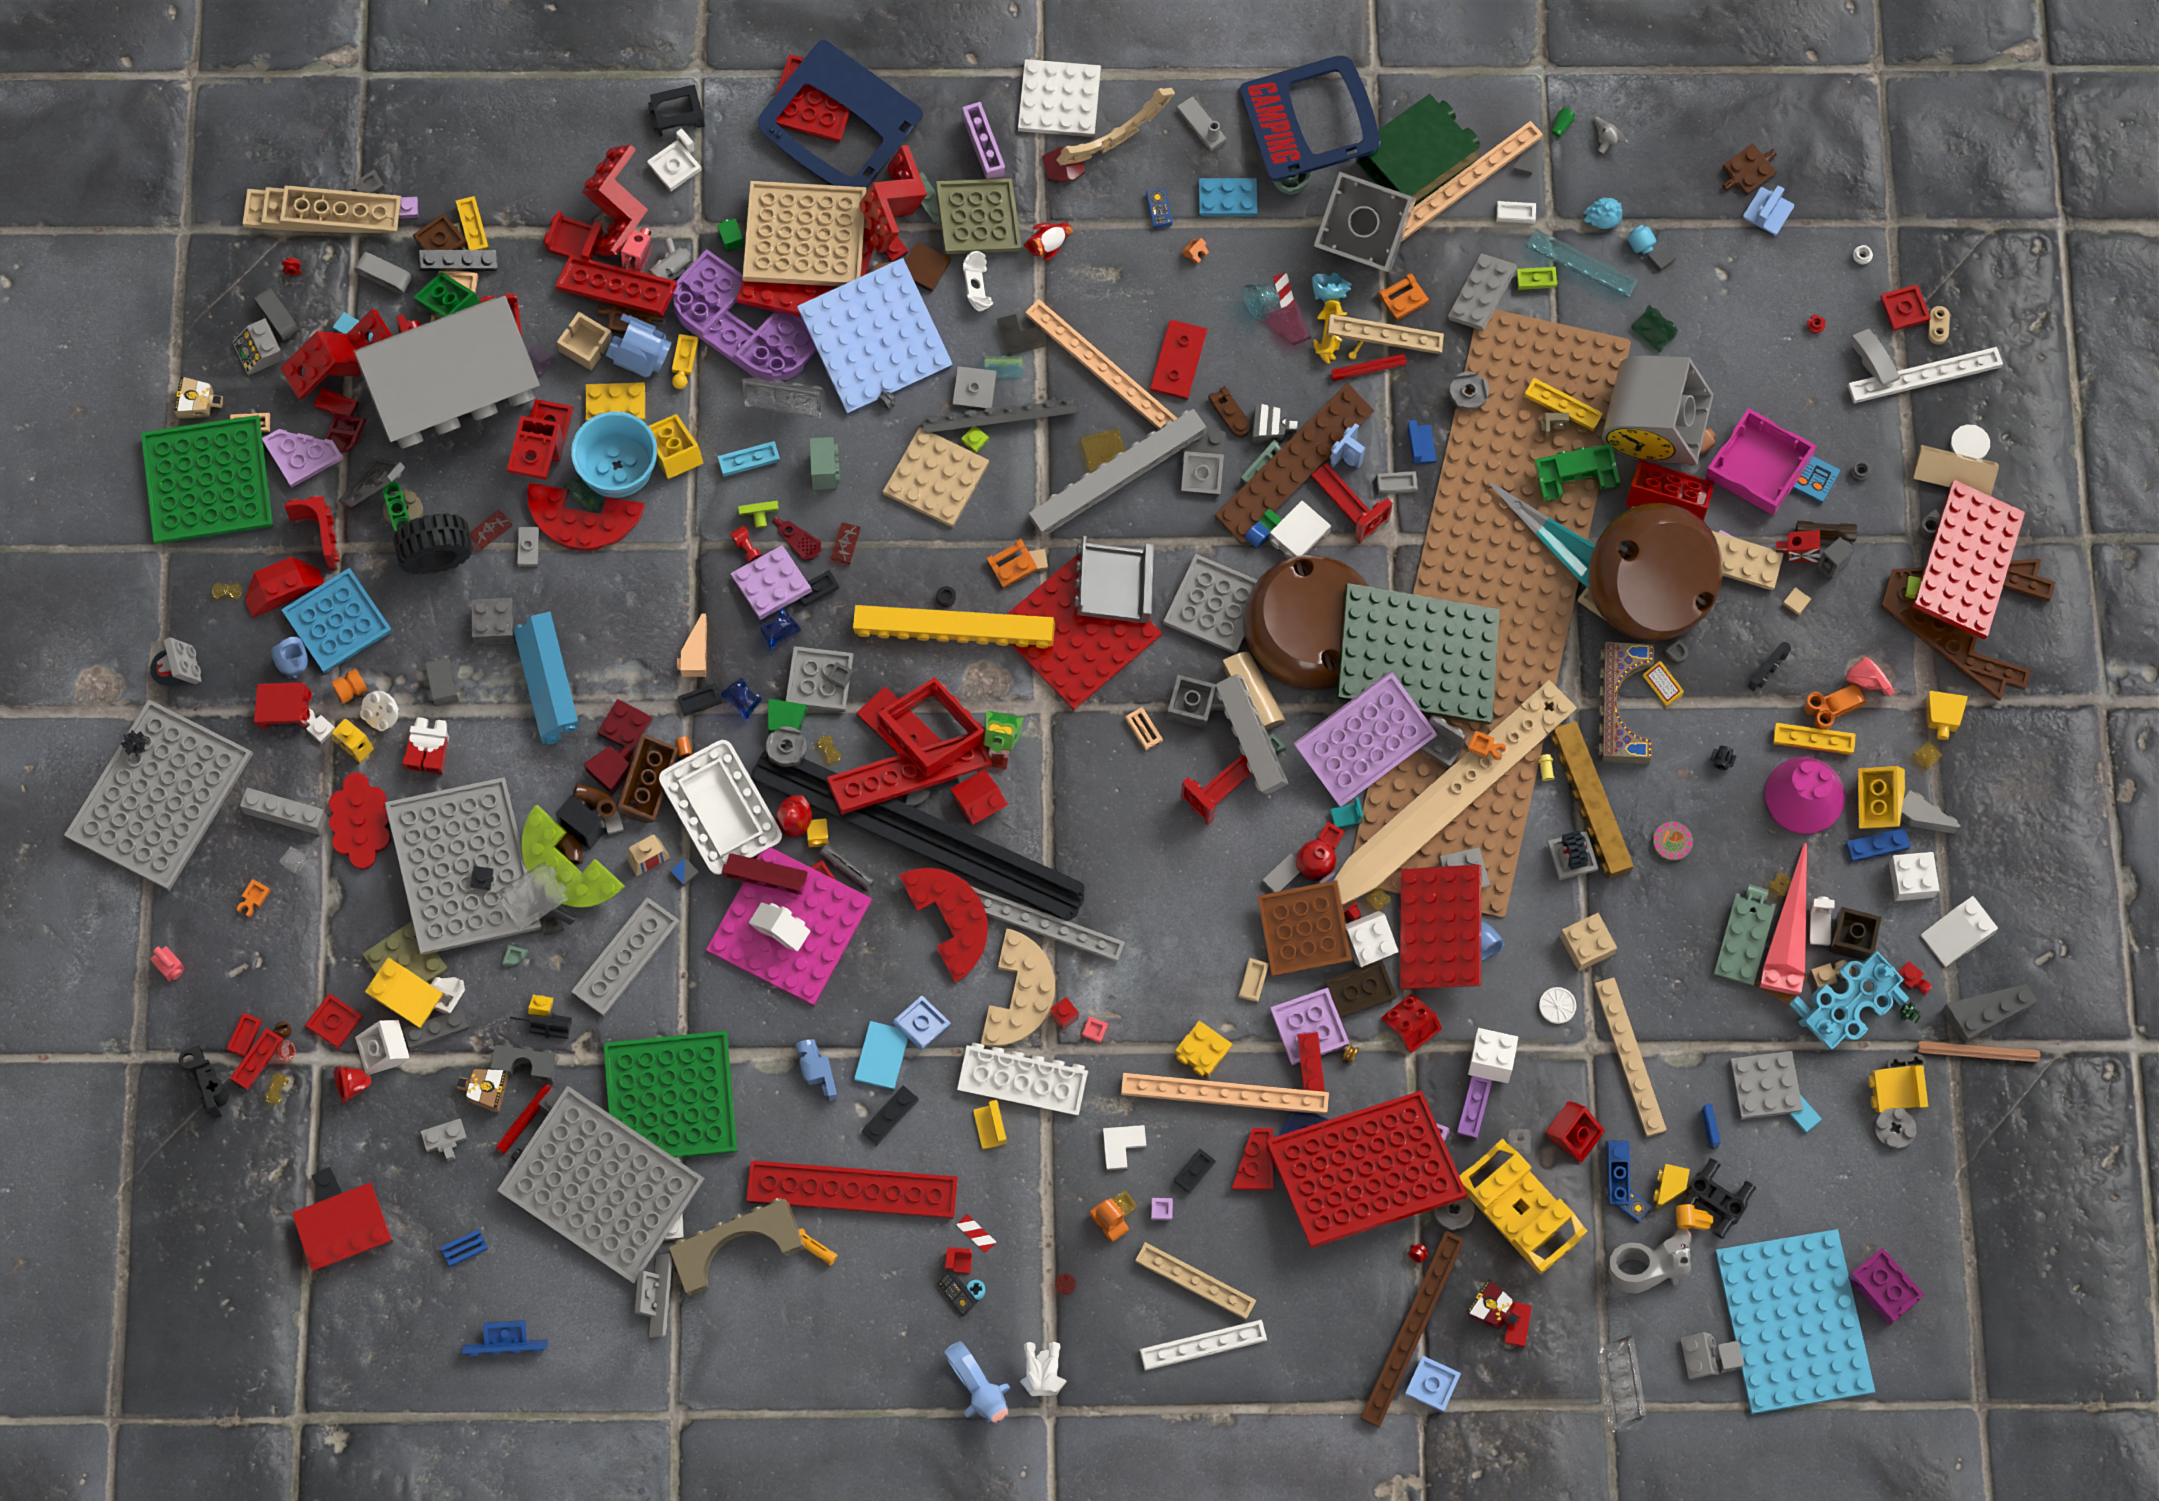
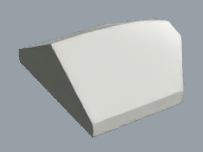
[431,977,465,1014]

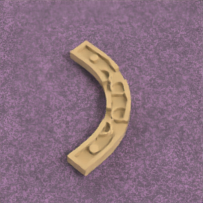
[1056,88,1175,166]

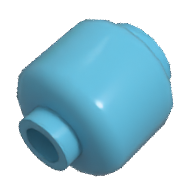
[1628,225,1656,255]

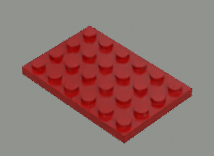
[1400,864,1482,990]

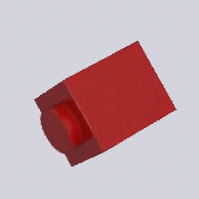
[1050,997,1079,1031]

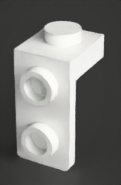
[1810,897,1834,946]

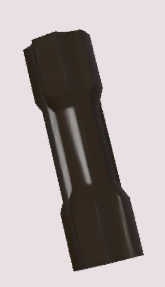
[1795,521,1857,542]

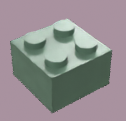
[810,437,840,490]

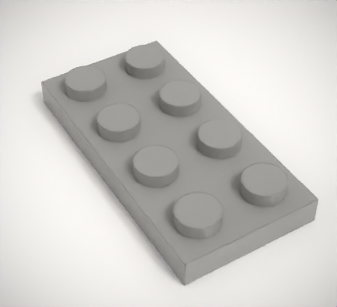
[1448,253,1517,331]

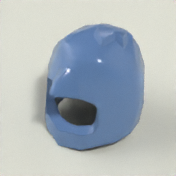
[271,637,308,679]
[1481,921,1504,961]

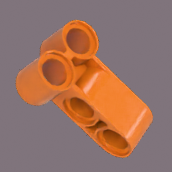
[1804,684,1867,730]
[1089,1198,1129,1243]

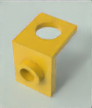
[807,819,829,847]

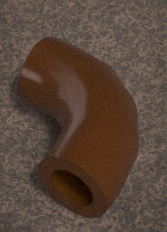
[572,783,617,818]
[556,827,583,865]

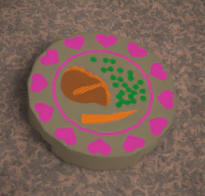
[1652,821,1693,861]

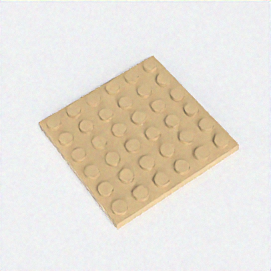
[743,181,866,286]

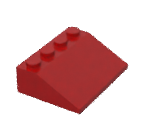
[1625,459,1714,521]
[292,1182,393,1271]

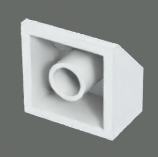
[355,1020,409,1075]

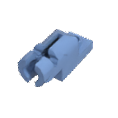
[796,1039,838,1101]

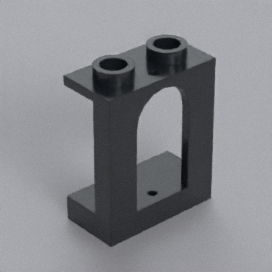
[648,84,705,137]

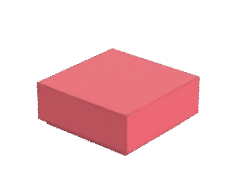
[1082,1016,1108,1044]

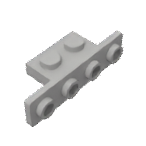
[635,1253,673,1338]

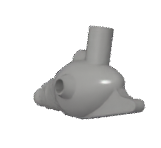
[1594,117,1628,154]

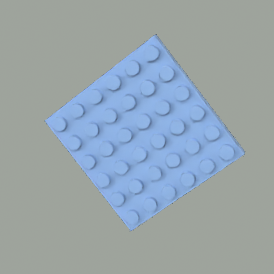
[797,258,953,413]

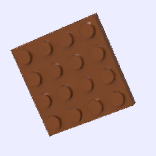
[1258,880,1353,976]

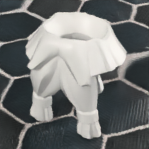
[1020,1342,1066,1396]

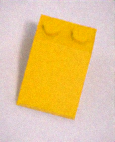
[649,414,704,479]
[1858,766,1905,829]
[365,958,443,1028]

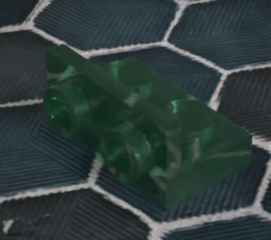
[1631,305,1678,352]

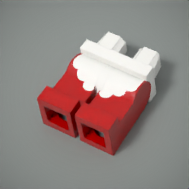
[402,717,449,775]

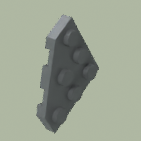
[338,458,405,507]

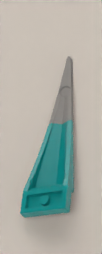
[1490,483,1595,590]

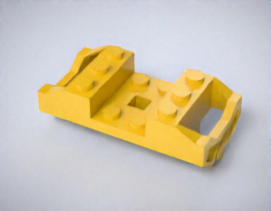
[1460,1139,1587,1275]

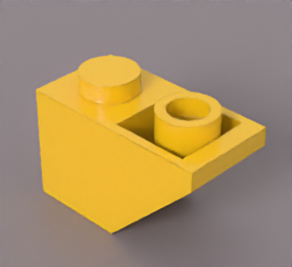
[1653,1164,1690,1209]

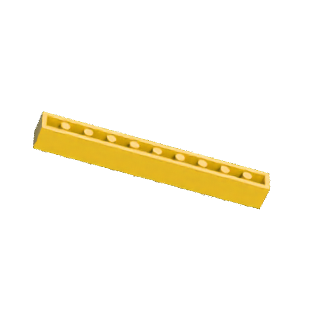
[853,605,1055,648]

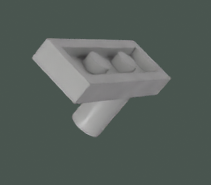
[1177,96,1227,151]

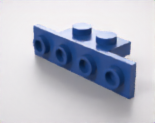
[462,1320,549,1356]

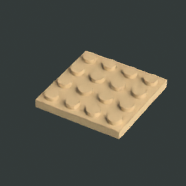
[883,427,989,528]

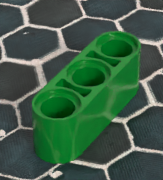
[383,481,410,532]

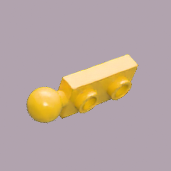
[672,334,699,389]

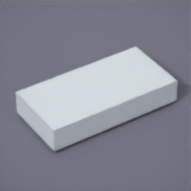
[1496,201,1536,224]

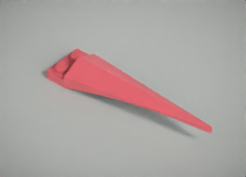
[1760,842,1807,996]

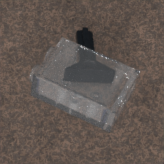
[495,862,576,930]

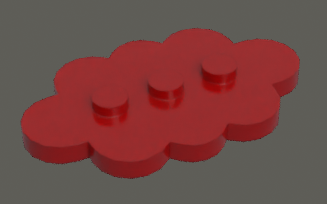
[329,772,391,870]

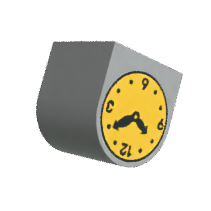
[1602,356,1714,464]

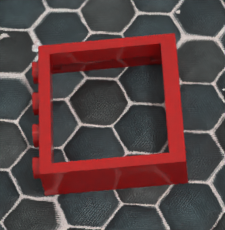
[877,677,985,778]

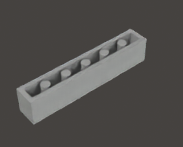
[1216,674,1289,794]

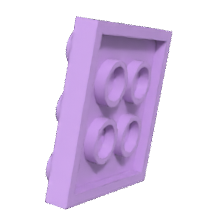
[731,545,812,620]
[1270,988,1350,1066]

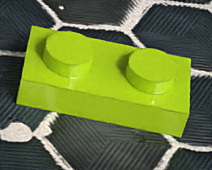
[1516,267,1557,290]

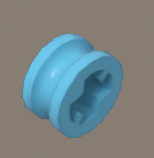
[967,1280,985,1300]

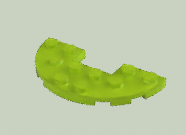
[522,805,625,907]

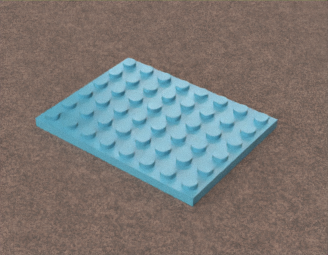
[1715,1229,1875,1414]

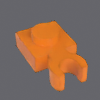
[1468,731,1506,761]
[237,879,271,918]

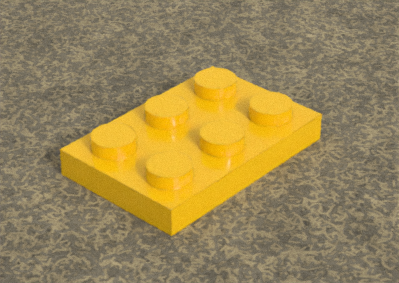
[586,382,646,422]

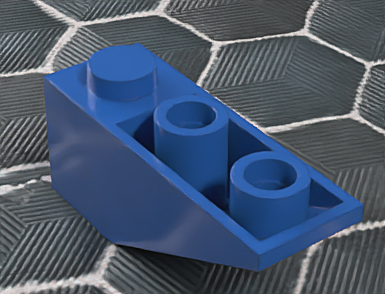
[1605,1140,1631,1204]

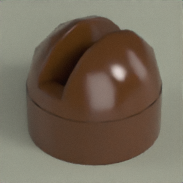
[274,1021,292,1039]

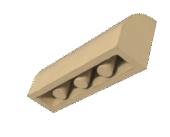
[1913,445,1999,496]
[1222,652,1286,731]

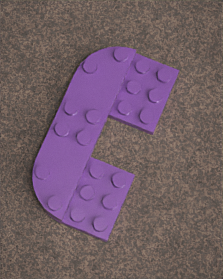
[673,249,817,381]

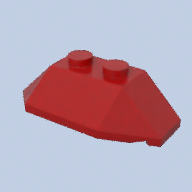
[245,557,325,618]

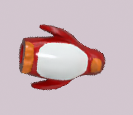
[1024,222,1073,260]

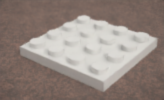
[1018,59,1101,137]

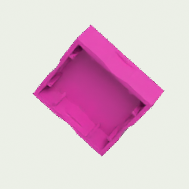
[1706,408,1816,516]

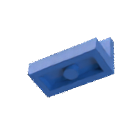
[1407,420,1436,464]

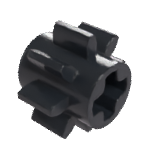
[121,730,148,756]
[1710,746,1737,770]

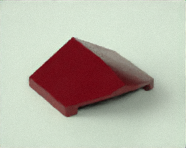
[1042,147,1085,182]
[325,414,366,453]

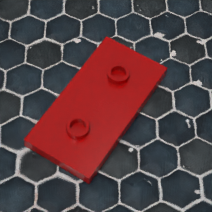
[1150,319,1208,400]
[856,686,941,755]

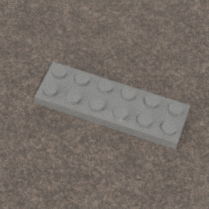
[571,897,680,1017]

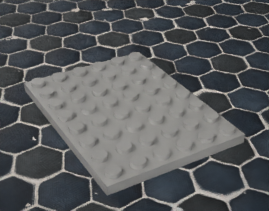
[64,700,253,891]
[385,777,541,955]
[497,1086,705,1284]

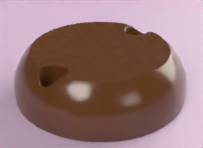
[1589,503,1723,641]
[1243,555,1370,690]

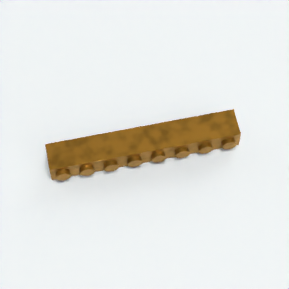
[1550,721,1634,880]

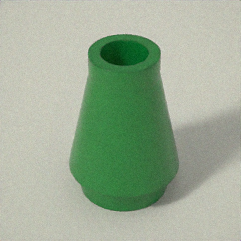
[1551,107,1576,137]

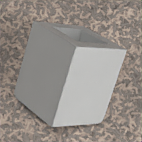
[1718,1341,1744,1373]

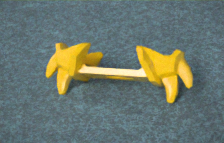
[1313,300,1347,364]

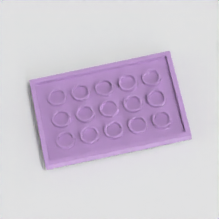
[1294,671,1437,807]

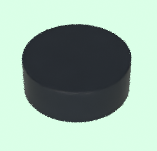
[936,586,956,607]

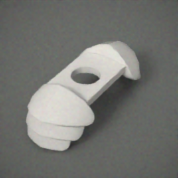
[963,251,993,312]

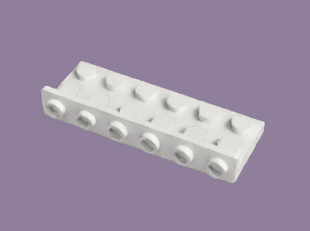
[957,1043,1088,1116]

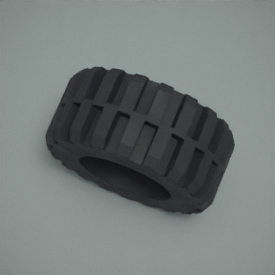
[393,513,473,574]

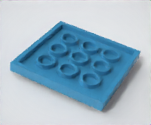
[281,568,392,674]

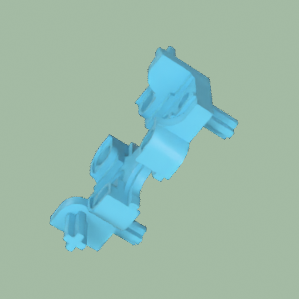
[1789,951,1909,1050]

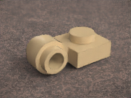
[1810,960,1853,989]

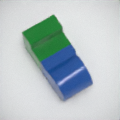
[1245,509,1282,549]

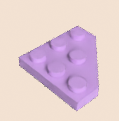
[262,429,343,488]

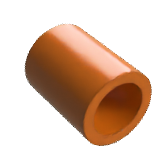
[675,737,692,759]

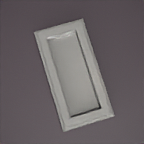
[1376,471,1418,495]
[1262,854,1301,893]

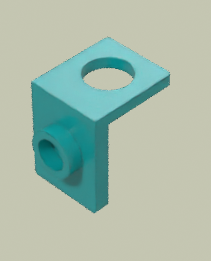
[1331,797,1363,828]

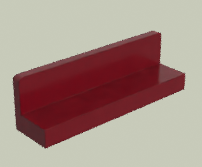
[722,853,808,895]

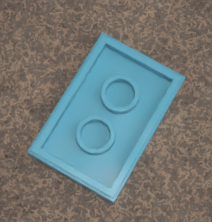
[854,1021,909,1090]

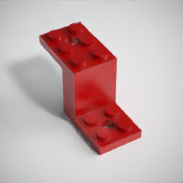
[582,145,648,257]
[859,145,927,253]
[280,309,392,399]
[507,399,574,480]

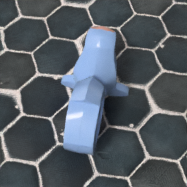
[944,1341,1010,1423]

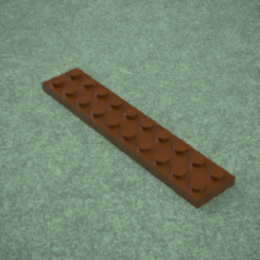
[1214,383,1374,544]

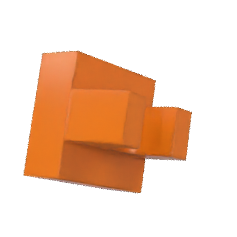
[1181,238,1209,263]

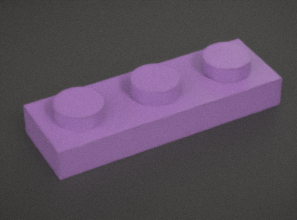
[1457,1076,1492,1140]

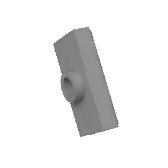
[518,527,539,567]

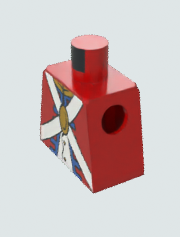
[1776,530,1820,563]

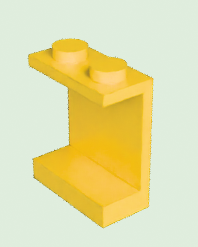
[1868,1065,1928,1113]

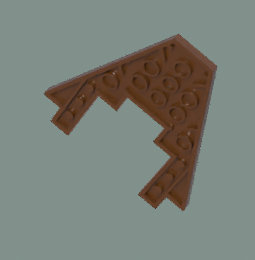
[1881,559,2056,701]

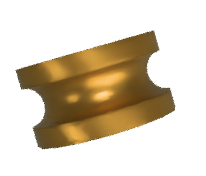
[1342,1043,1359,1064]

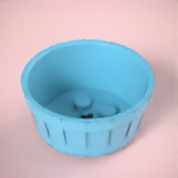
[571,411,657,498]

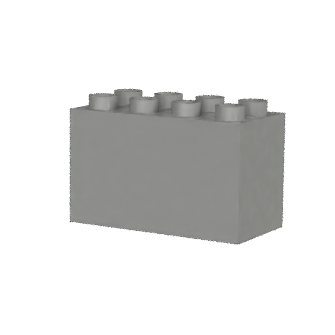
[353,296,540,449]

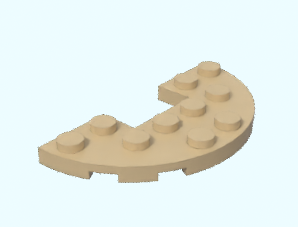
[981,929,1055,1047]

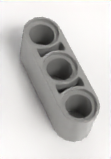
[354,252,413,294]

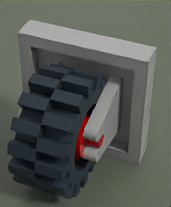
[1547,831,1599,880]

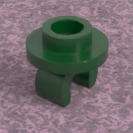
[1899,1002,1921,1023]

